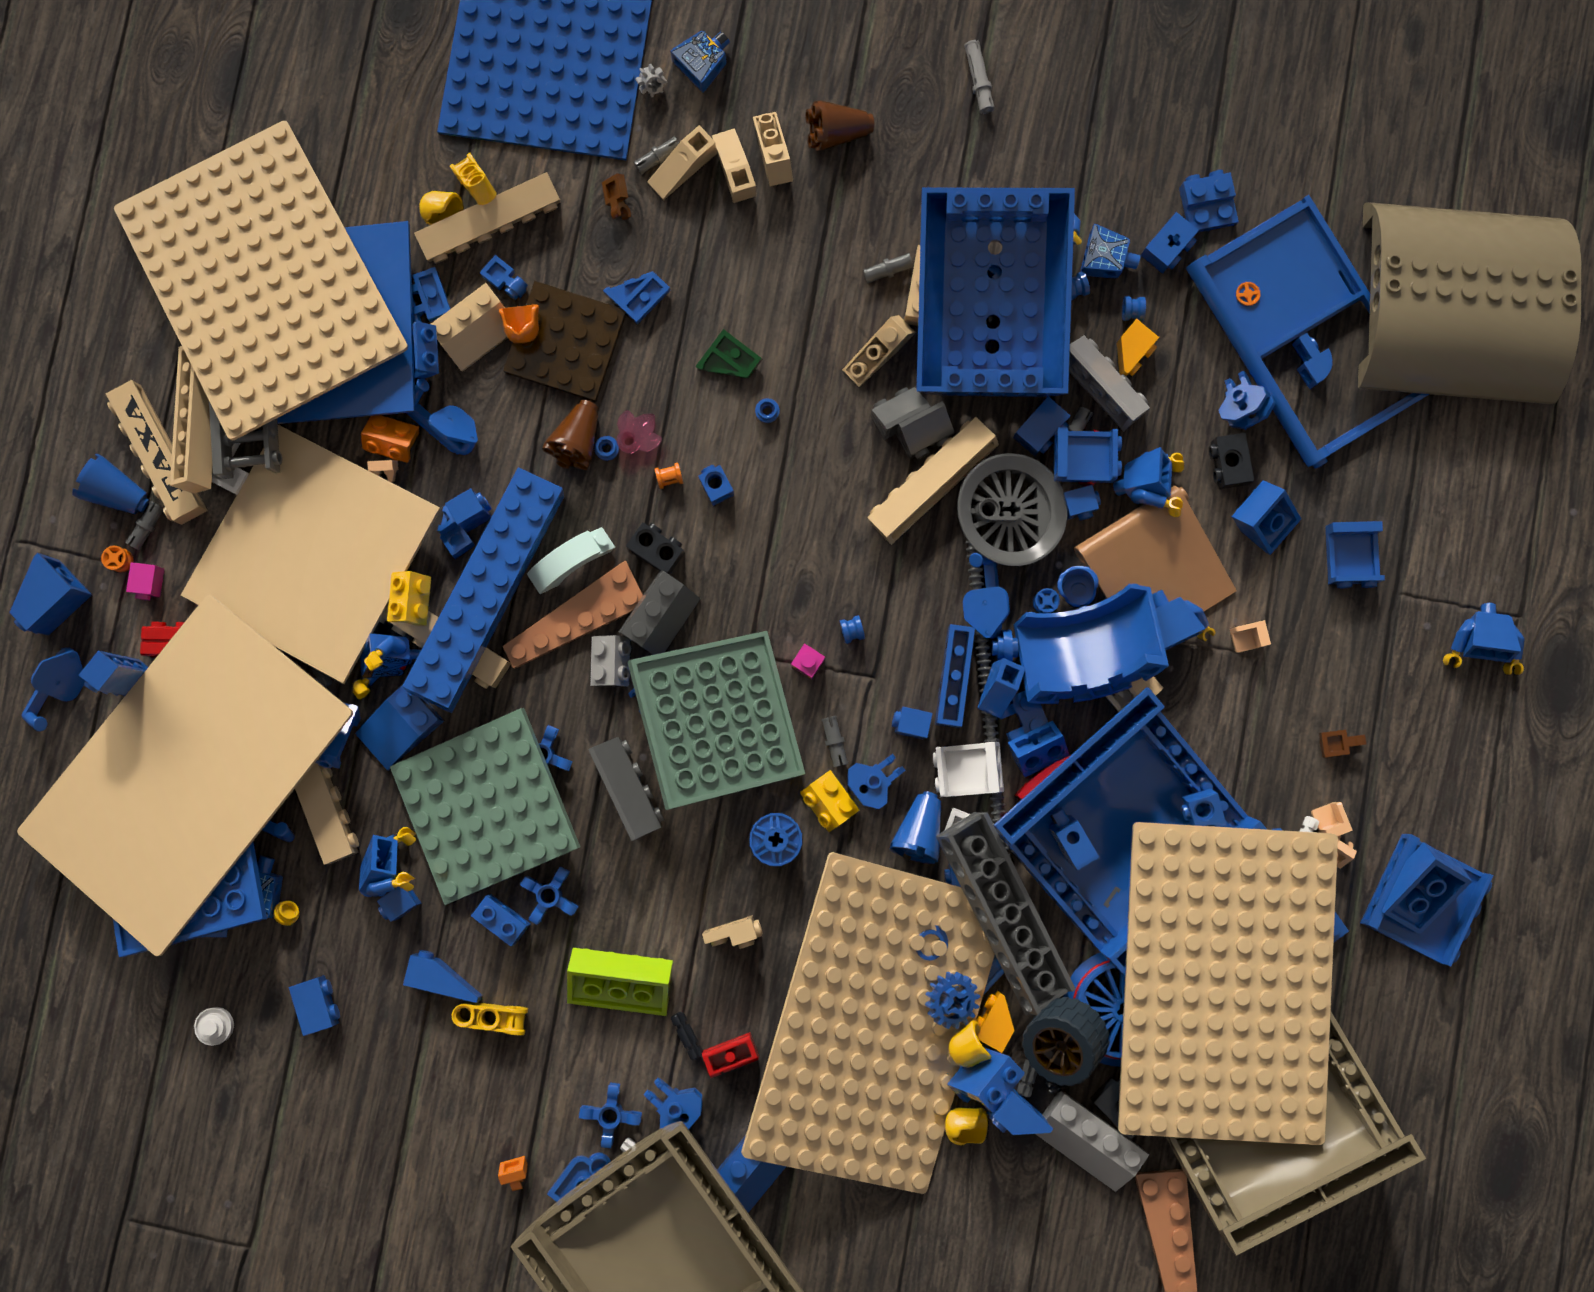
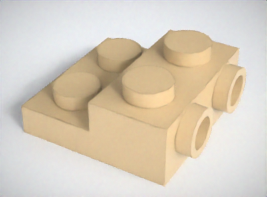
[702,915,763,949]

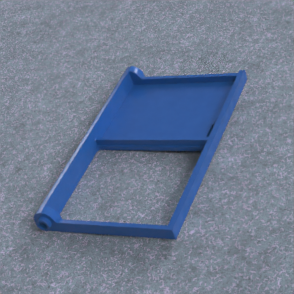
[1185,195,1429,469]

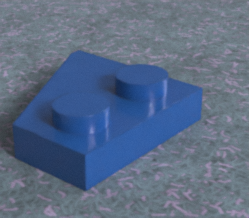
[603,271,671,325]

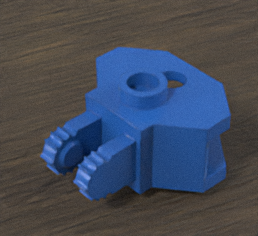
[1218,371,1276,429]
[848,754,906,809]
[644,1078,702,1129]

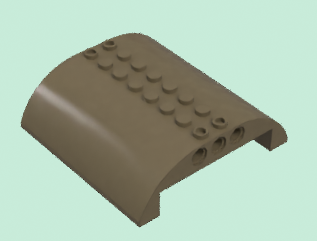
[1358,202,1581,404]
[1166,1011,1426,1256]
[511,1121,804,1292]

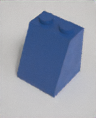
[9,553,92,635]

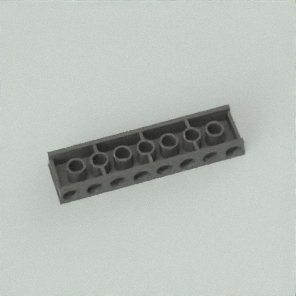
[936,812,1076,1016]

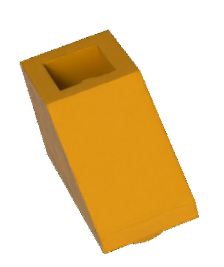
[1117,319,1159,377]
[976,990,1014,1053]

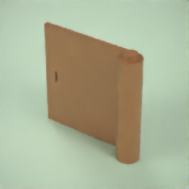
[1074,485,1237,611]

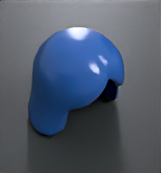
[1057,566,1099,607]

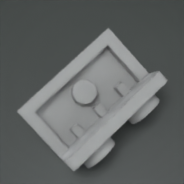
[590,635,631,687]

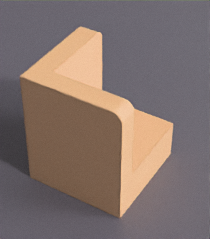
[1230,620,1271,653]
[1311,802,1353,836]

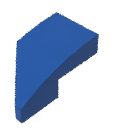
[437,505,475,559]

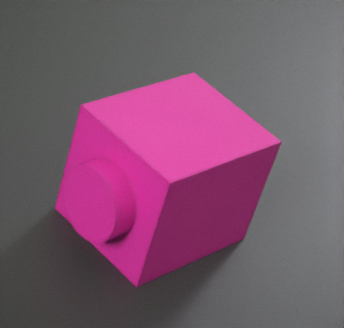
[126,562,164,601]
[791,643,825,680]

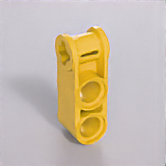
[450,153,496,205]
[452,1001,528,1035]

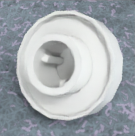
[194,1007,234,1046]

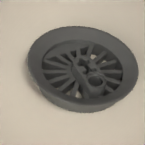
[957,453,1067,566]

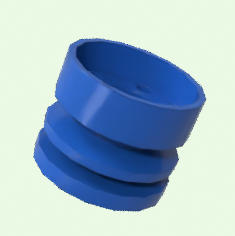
[750,813,802,866]

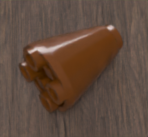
[805,101,874,150]
[542,400,598,470]

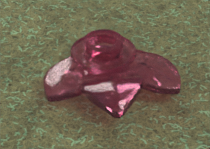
[616,410,662,453]

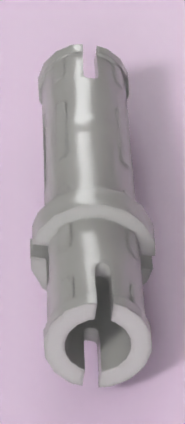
[964,40,995,114]

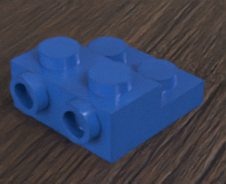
[1179,170,1239,233]

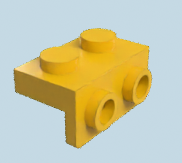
[387,571,431,626]
[800,770,859,832]

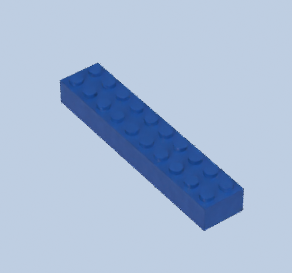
[402,467,564,713]

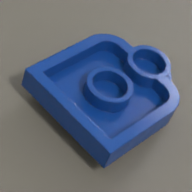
[547,1153,611,1202]

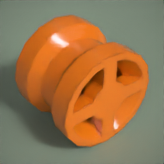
[1236,282,1260,306]
[101,546,134,573]

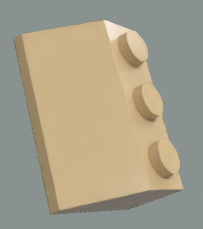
[431,283,507,372]

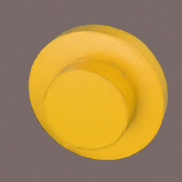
[273,901,299,926]

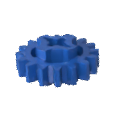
[925,972,980,1029]

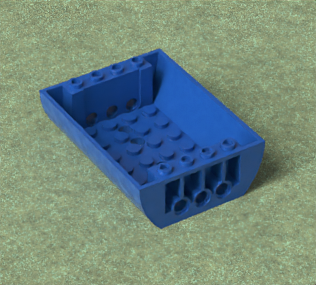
[917,187,1075,397]

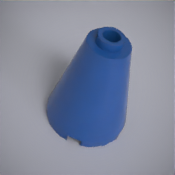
[72,454,149,514]
[889,791,941,864]

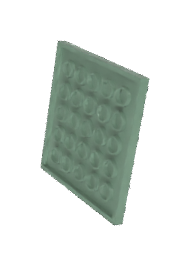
[628,631,805,810]
[390,708,580,905]

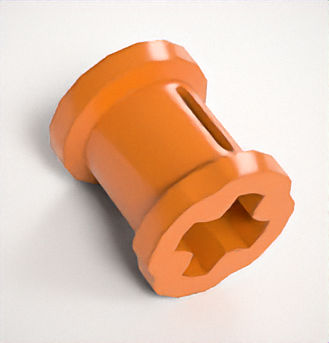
[654,463,684,489]

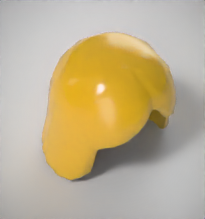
[419,191,464,225]
[948,1020,991,1068]
[945,1108,988,1145]

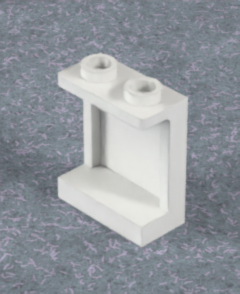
[933,742,1004,797]

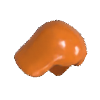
[499,304,539,343]

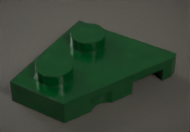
[695,329,763,379]

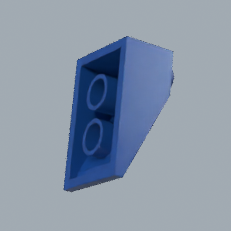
[355,685,444,770]
[1382,842,1472,934]

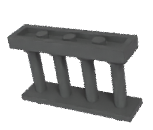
[209,401,282,479]

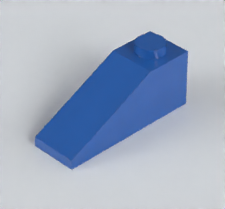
[403,950,482,1003]

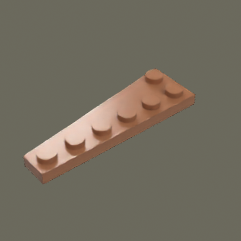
[503,561,643,669]
[1135,1169,1197,1292]

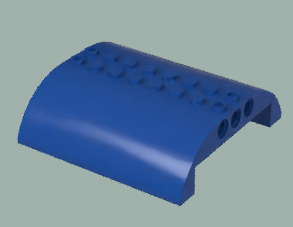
[994,687,1267,976]

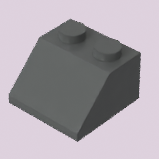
[871,387,931,440]
[896,401,954,460]

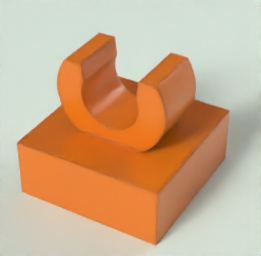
[498,1156,528,1191]

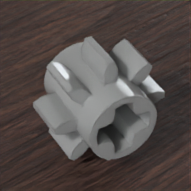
[635,64,667,97]

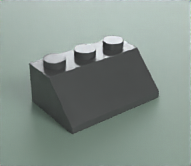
[619,571,701,655]

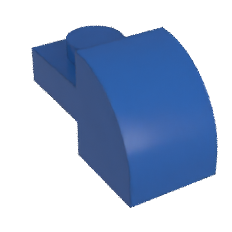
[1292,333,1332,389]

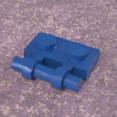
[412,267,451,323]

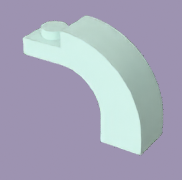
[527,527,615,594]

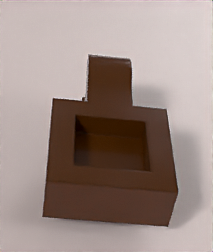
[602,173,631,221]
[1319,729,1366,758]

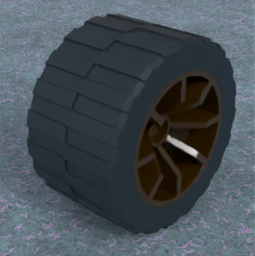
[1022,997,1110,1086]

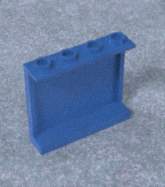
[1360,834,1493,967]

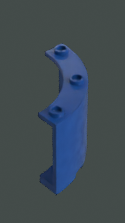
[1014,584,1169,704]

